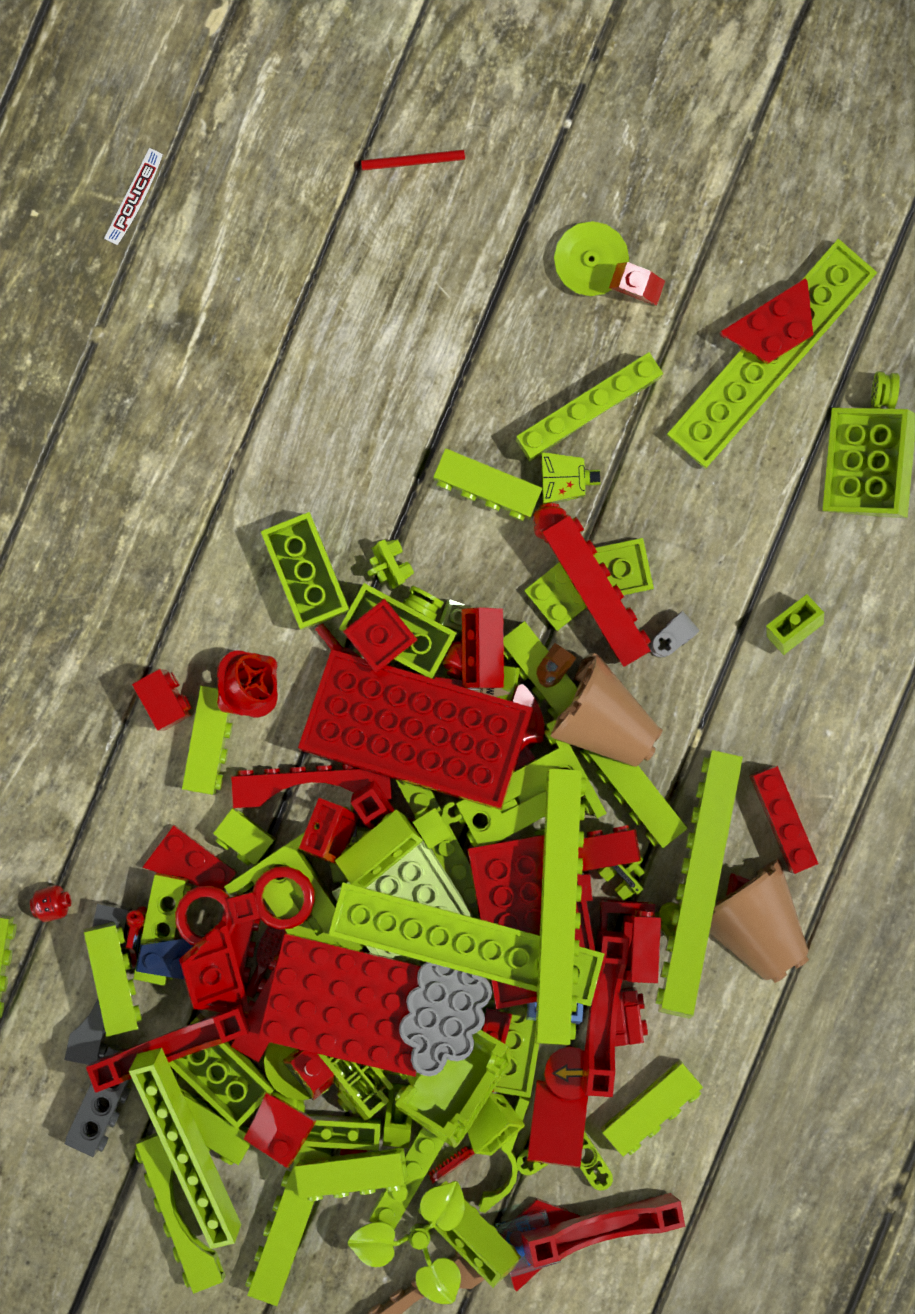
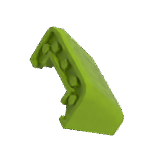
[395,1030,511,1148]

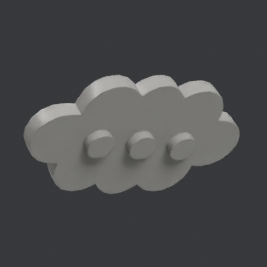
[399,962,492,1076]

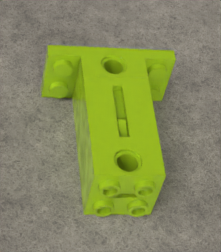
[454,719,607,847]
[224,825,364,952]

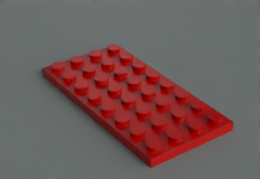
[298,649,533,810]

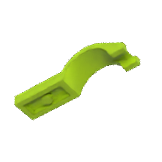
[478,1096,530,1213]

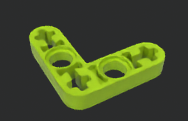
[516,1130,613,1191]

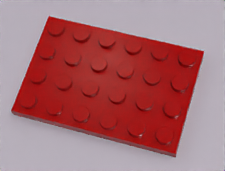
[468,835,602,1009]
[258,933,421,1077]

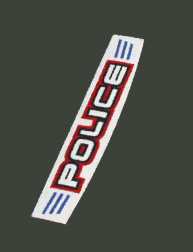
[104,148,163,245]

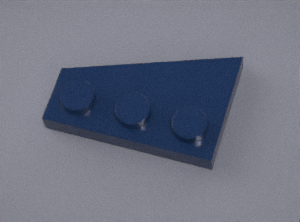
[136,934,205,979]

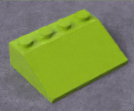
[822,408,915,518]

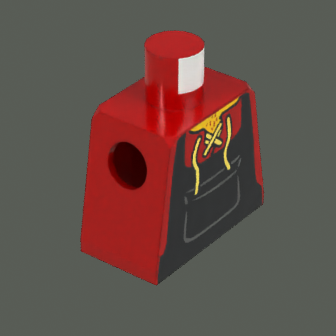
[282,1049,334,1101]

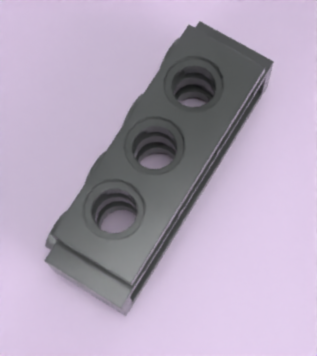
[64,1043,131,1157]

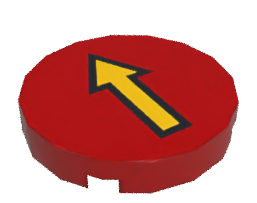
[544,1047,586,1101]

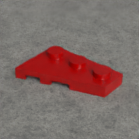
[142,825,237,891]

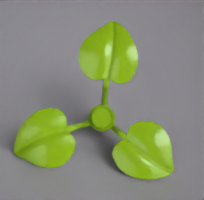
[348,1181,464,1304]

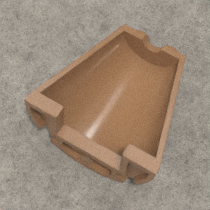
[550,653,663,767]
[709,858,809,983]

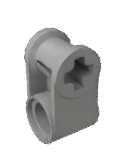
[650,611,700,658]

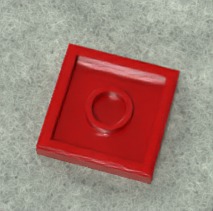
[343,598,417,673]

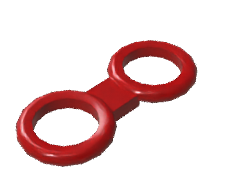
[175,866,315,946]

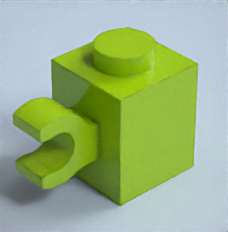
[411,802,462,849]

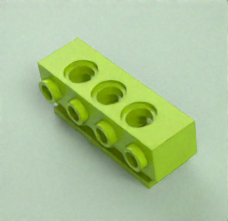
[133,873,192,986]
[318,1054,394,1121]

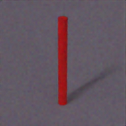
[361,149,465,171]

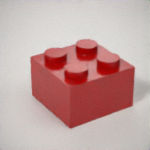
[132,669,193,731]

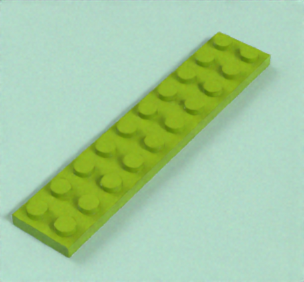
[666,239,878,469]
[328,882,604,1006]

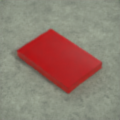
[527,1080,588,1168]

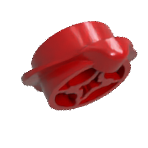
[217,650,278,718]

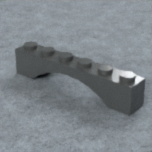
[64,902,132,1065]

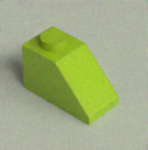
[383,1083,412,1148]

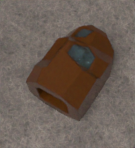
[536,643,576,688]

